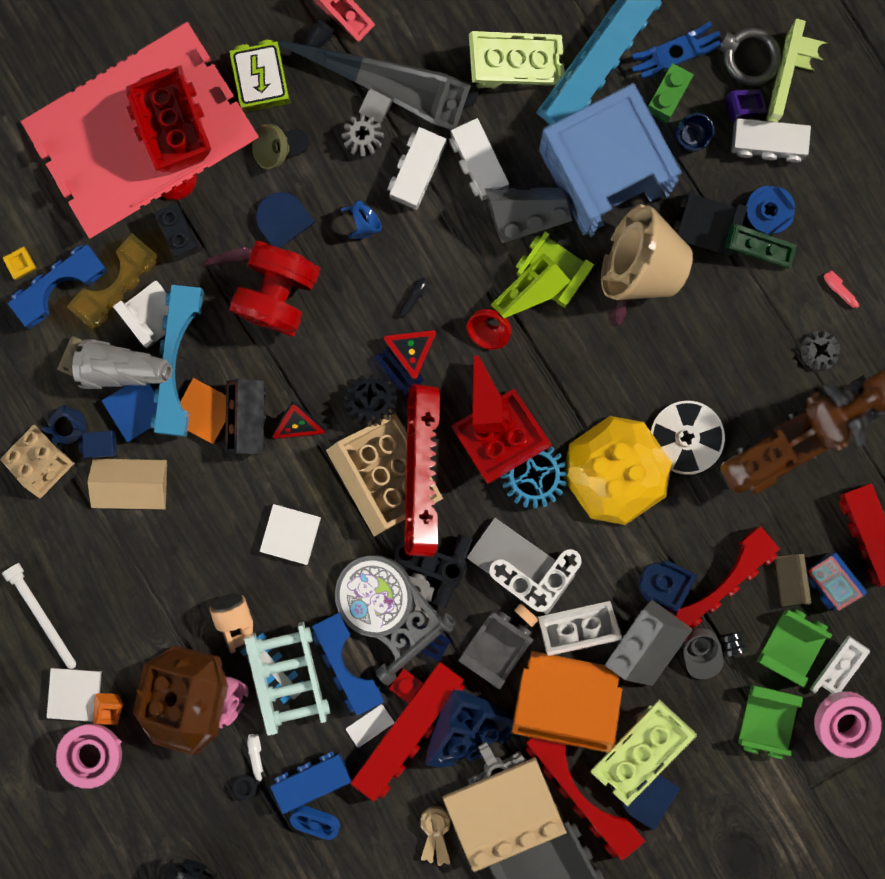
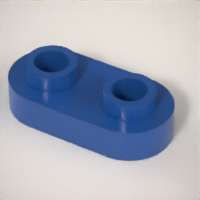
[290,806,340,840]

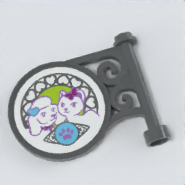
[335,555,455,685]

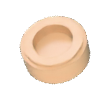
[514,604,538,627]

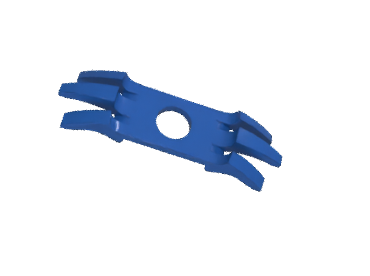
[632,22,721,78]

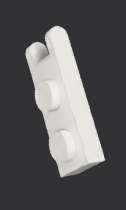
[810,635,870,697]

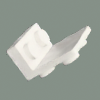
[113,281,169,349]

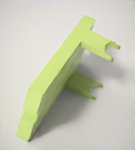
[766,19,828,122]
[469,31,565,89]
[591,700,696,806]

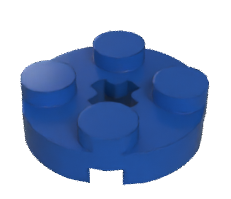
[746,186,795,236]

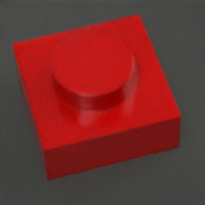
[389,668,424,703]

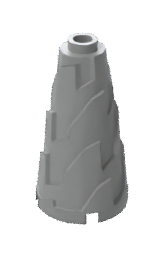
[72,339,172,389]

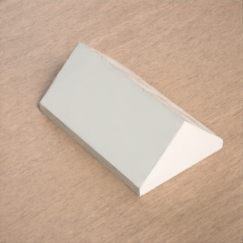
[538,601,621,656]

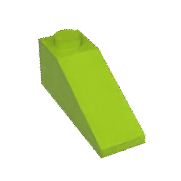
[491,253,570,318]

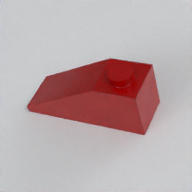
[473,356,511,434]

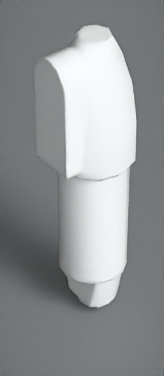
[247,734,263,781]

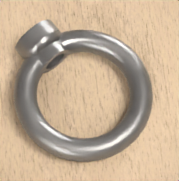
[718,28,781,86]

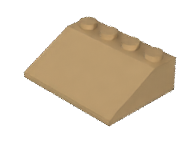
[326,413,443,537]
[442,758,566,872]

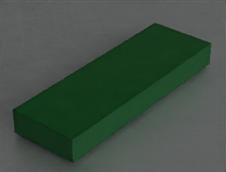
[725,224,797,269]

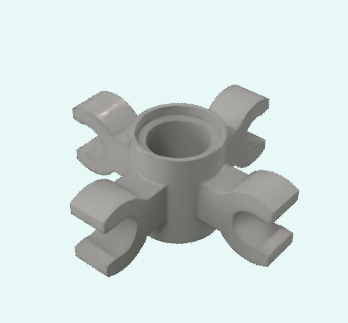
[467,742,526,785]

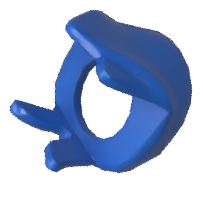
[341,200,382,240]

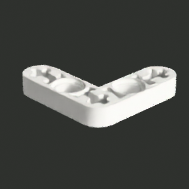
[489,550,581,612]

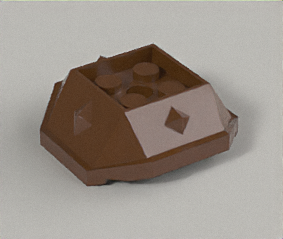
[133,646,228,755]

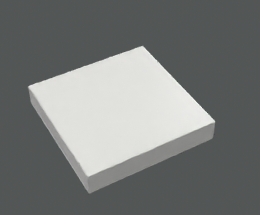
[260,504,321,565]
[47,668,102,721]

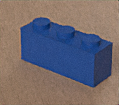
[270,751,352,814]

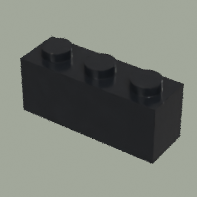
[225,379,266,456]

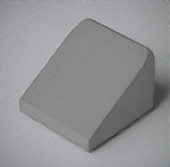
[359,88,392,124]

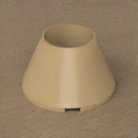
[601,204,693,300]

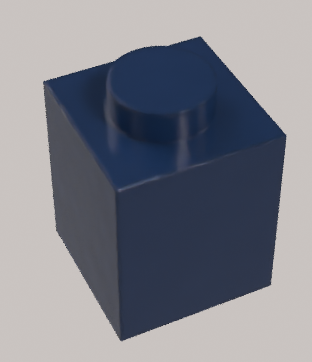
[79,431,118,459]

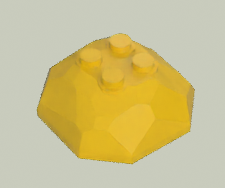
[563,416,672,525]

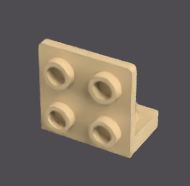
[0,425,75,499]

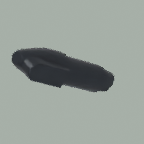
[399,277,431,318]

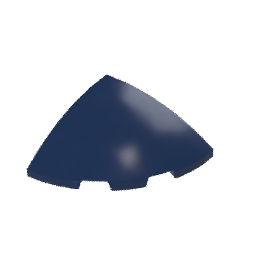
[426,689,515,767]

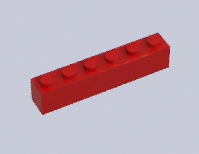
[350,662,465,802]

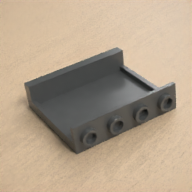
[489,819,604,879]

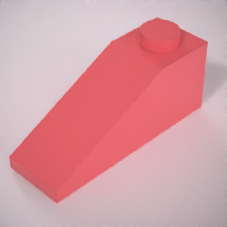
[313,0,375,42]

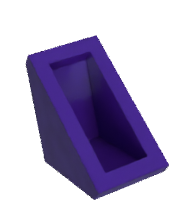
[724,89,768,124]

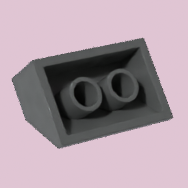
[605,600,693,686]

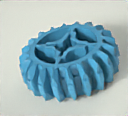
[501,447,567,509]

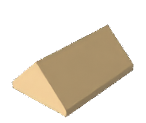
[88,459,167,509]

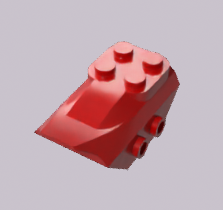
[126,65,211,173]

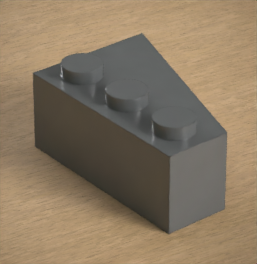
[484,187,572,243]

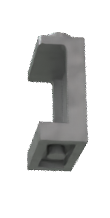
[458,610,533,689]

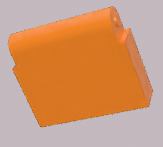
[512,651,622,753]

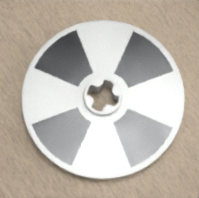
[651,401,725,474]

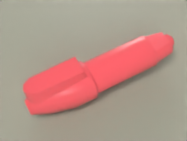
[824,270,859,308]

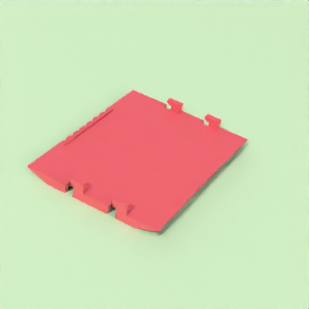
[21,22,259,239]

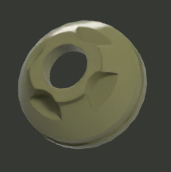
[252,124,290,169]

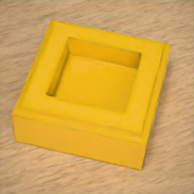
[2,247,37,280]

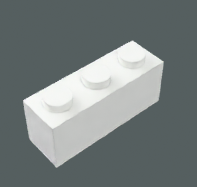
[449,118,509,201]
[731,119,811,163]
[387,127,446,210]

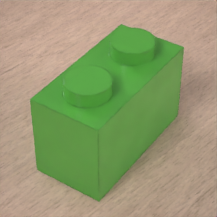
[647,63,694,123]

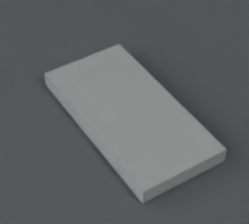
[467,518,576,615]

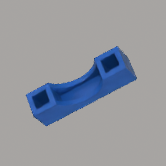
[8,245,108,329]
[311,612,385,716]

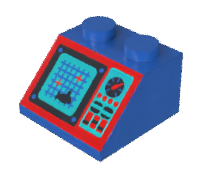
[806,553,867,611]

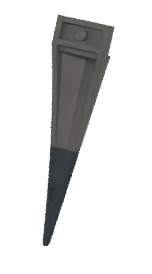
[278,40,471,130]

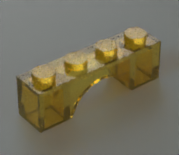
[67,233,157,329]

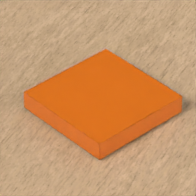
[180,378,226,444]

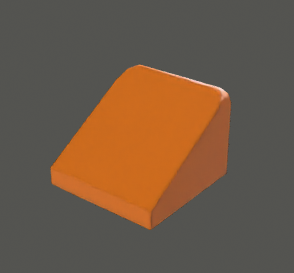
[93,693,123,725]

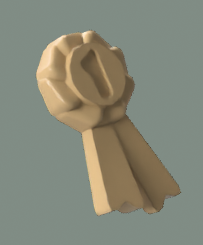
[421,806,451,866]

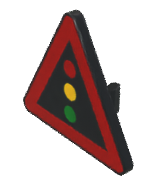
[383,330,437,380]
[272,402,326,439]

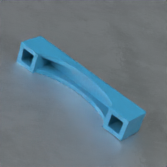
[151,285,204,437]

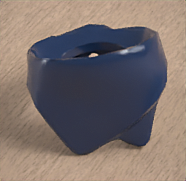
[42,405,87,446]

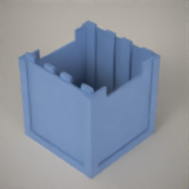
[539,83,681,237]

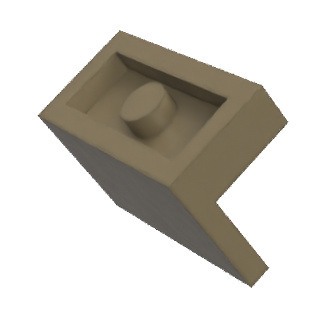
[775,554,811,606]

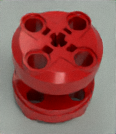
[229,241,321,337]

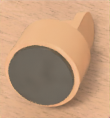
[209,594,253,653]

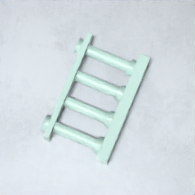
[244,621,330,736]

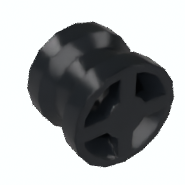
[718,631,748,657]

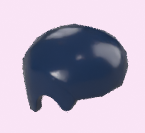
[675,113,715,152]

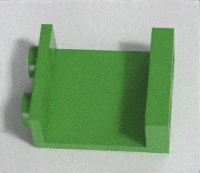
[756,608,832,687]
[738,685,803,759]

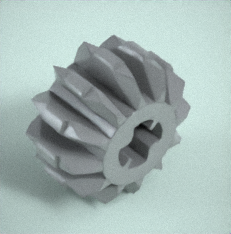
[342,114,384,157]

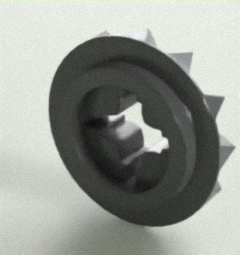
[801,331,841,370]

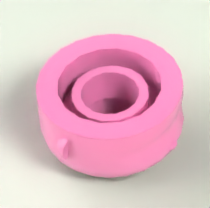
[814,692,881,758]
[56,724,122,788]

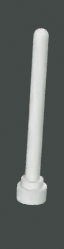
[2,563,76,669]

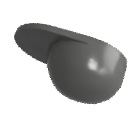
[682,627,724,679]

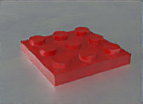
[451,389,551,484]

